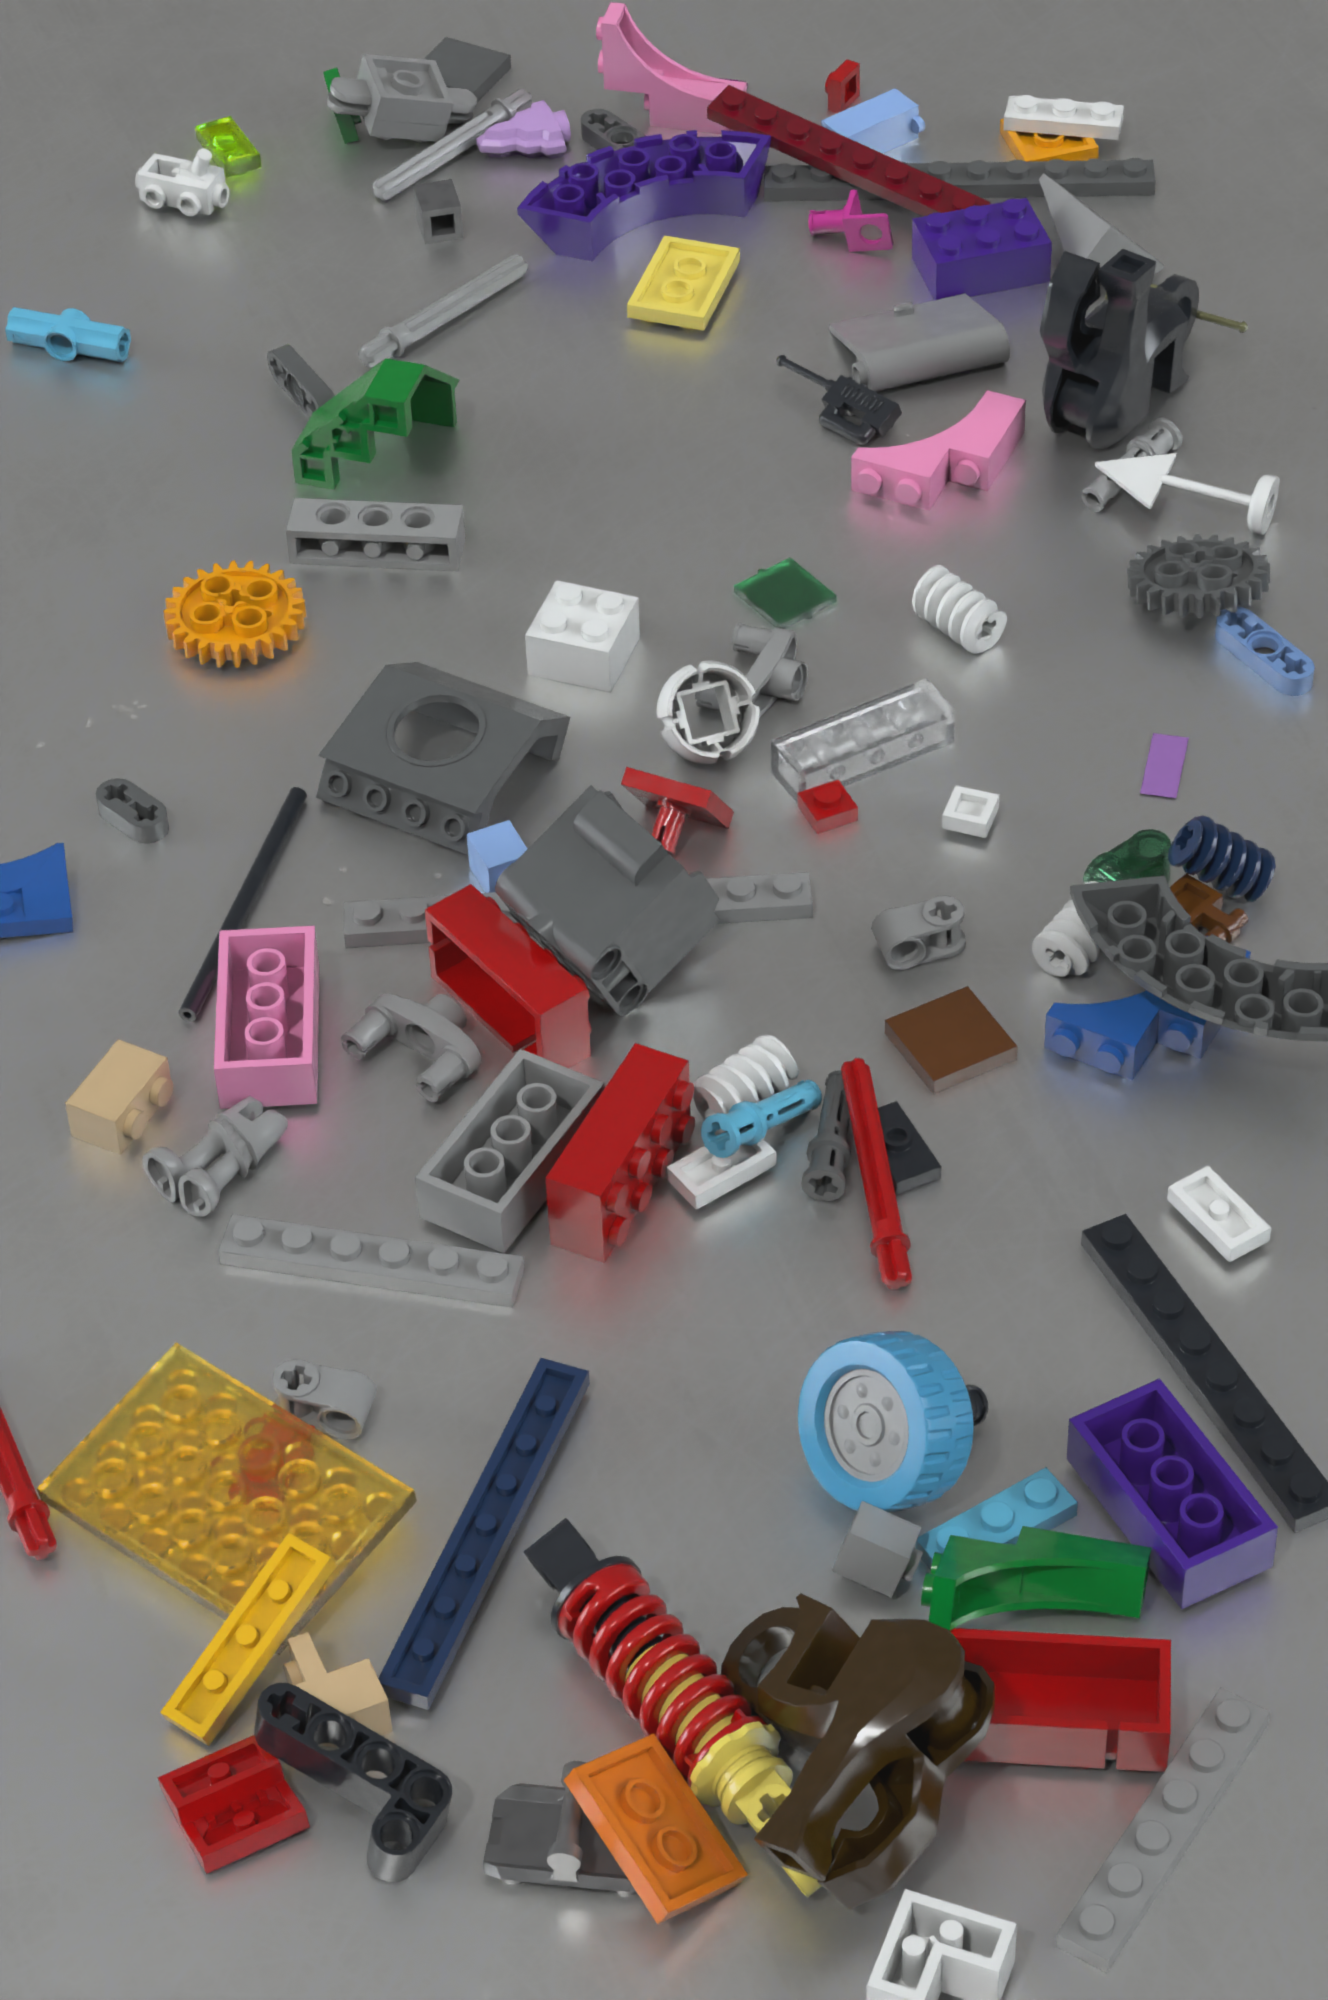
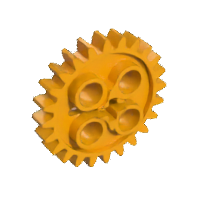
[163,560,306,668]

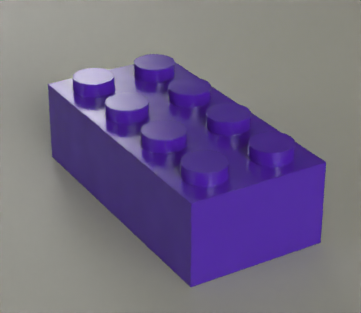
[1066,1378,1278,1610]

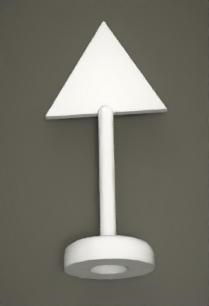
[1095,453,1280,535]

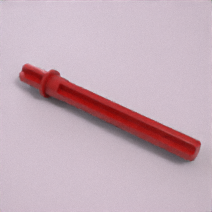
[841,1058,912,1290]
[0,1407,57,1560]

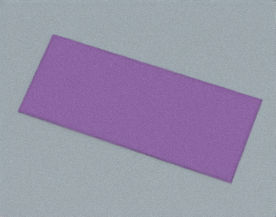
[1140,733,1189,798]

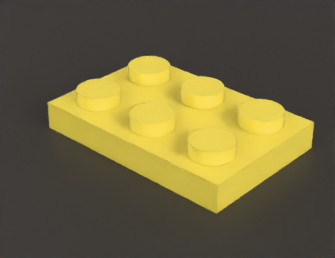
[627,235,740,331]

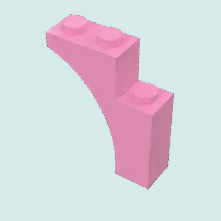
[596,2,747,134]
[851,390,1026,511]

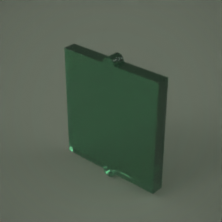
[734,557,837,629]

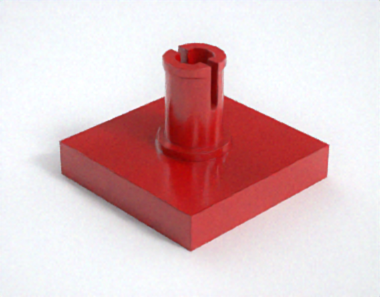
[621,767,734,855]

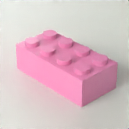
[214,926,320,1109]

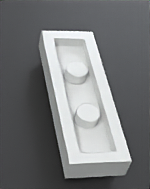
[1003,95,1124,140]

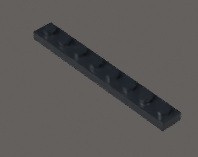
[1081,1214,1328,1533]

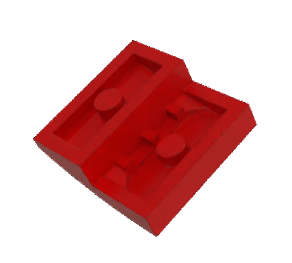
[157,1735,310,1874]

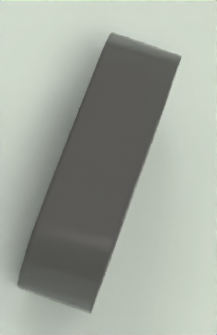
[95,778,169,844]

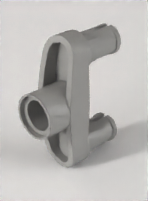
[695,623,808,717]
[341,993,482,1102]

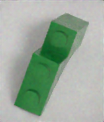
[921,1526,1152,1631]

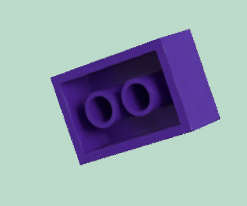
[912,198,1052,300]

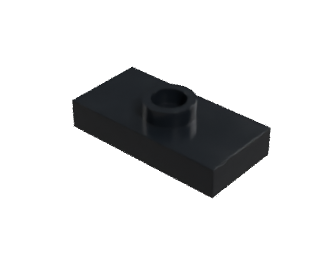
[878,1101,942,1194]

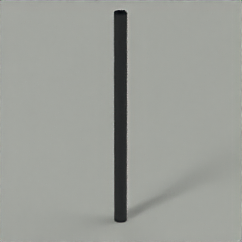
[178,787,307,1022]

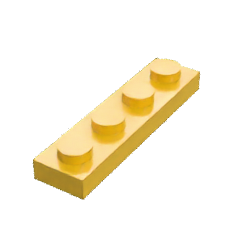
[160,1532,337,1746]

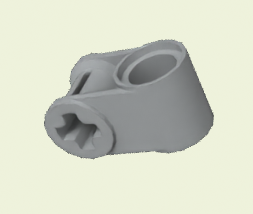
[871,895,966,970]
[273,1359,377,1440]

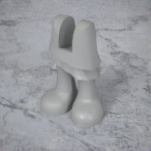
[142,1096,288,1216]

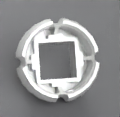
[656,660,760,764]

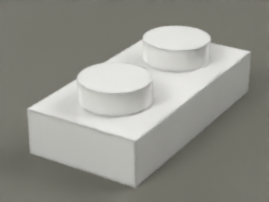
[667,1139,777,1210]
[1167,1166,1271,1263]

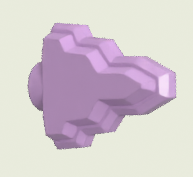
[476,100,571,159]

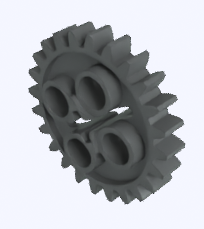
[1127,534,1270,618]

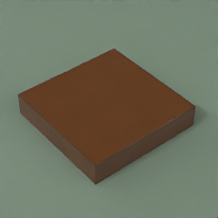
[885,986,1018,1095]

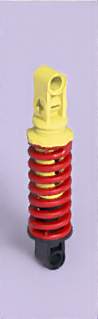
[523,1518,836,1898]

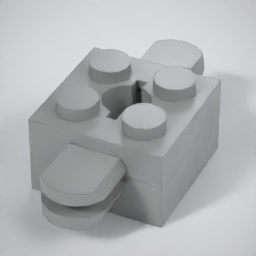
[327,54,477,143]

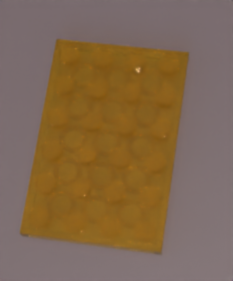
[36,1342,417,1655]

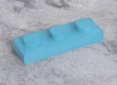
[915,1467,1078,1570]

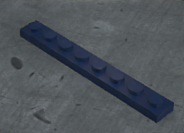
[378,1358,590,1710]

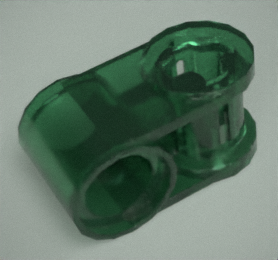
[1083,829,1171,883]

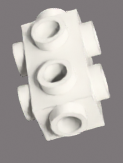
[135,148,229,216]

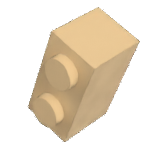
[65,1039,173,1155]

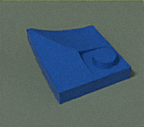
[0,843,73,938]

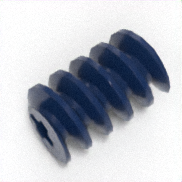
[1168,815,1276,902]

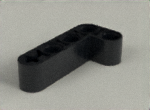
[254,1683,452,1882]

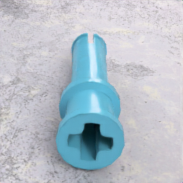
[701,1080,822,1158]

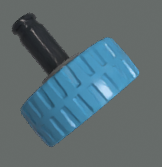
[798,1331,989,1512]

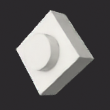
[942,785,999,838]

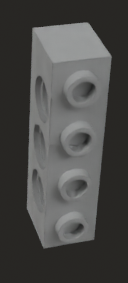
[286,498,466,571]

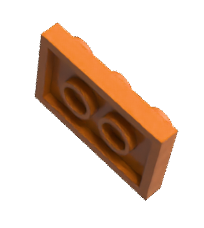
[563,1733,748,1924]

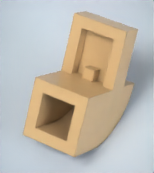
[283,1632,393,1748]

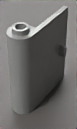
[829,293,1010,392]

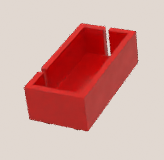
[425,884,592,1068]
[545,1043,695,1263]
[950,1628,1171,1772]

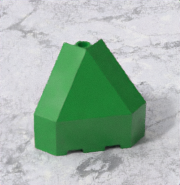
[291,358,460,490]

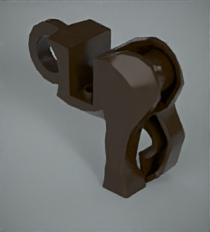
[721,1593,995,1910]

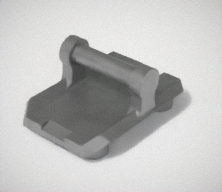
[483,1761,637,1896]

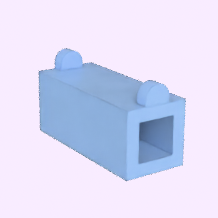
[821,88,925,153]

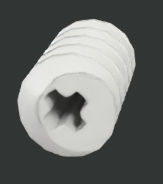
[912,565,1007,654]
[1032,881,1102,977]
[693,1034,799,1134]

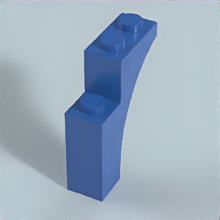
[1044,936,1251,1081]

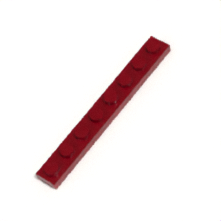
[707,85,991,216]

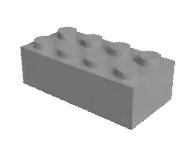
[415,1049,605,1253]

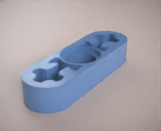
[1215,606,1315,696]

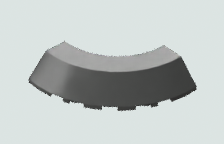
[1070,876,1328,1042]

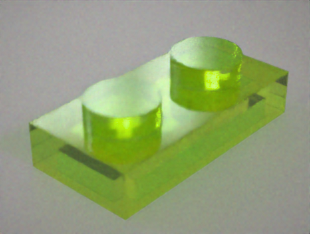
[195,116,261,178]

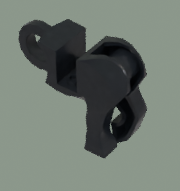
[1039,249,1199,449]

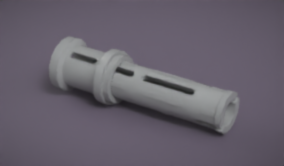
[1081,417,1182,512]

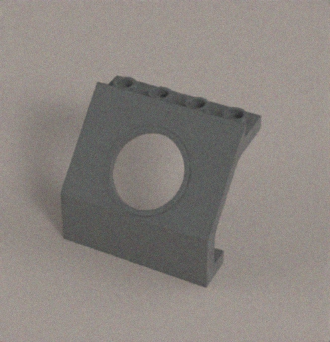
[316,662,571,855]

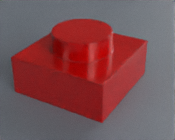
[825,59,860,113]
[797,779,858,834]

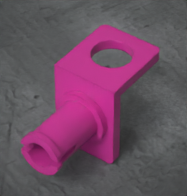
[808,190,894,252]

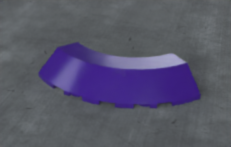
[517,130,771,262]

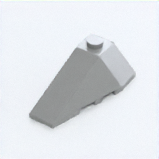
[1039,173,1165,273]

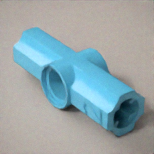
[5,307,131,363]

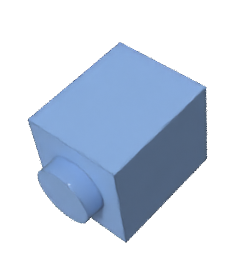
[467,820,527,893]

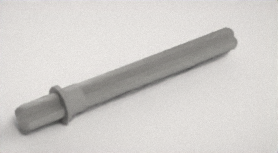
[372,89,533,202]
[358,254,528,368]

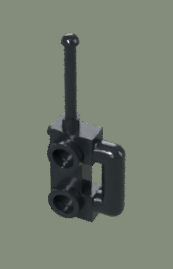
[776,355,902,445]

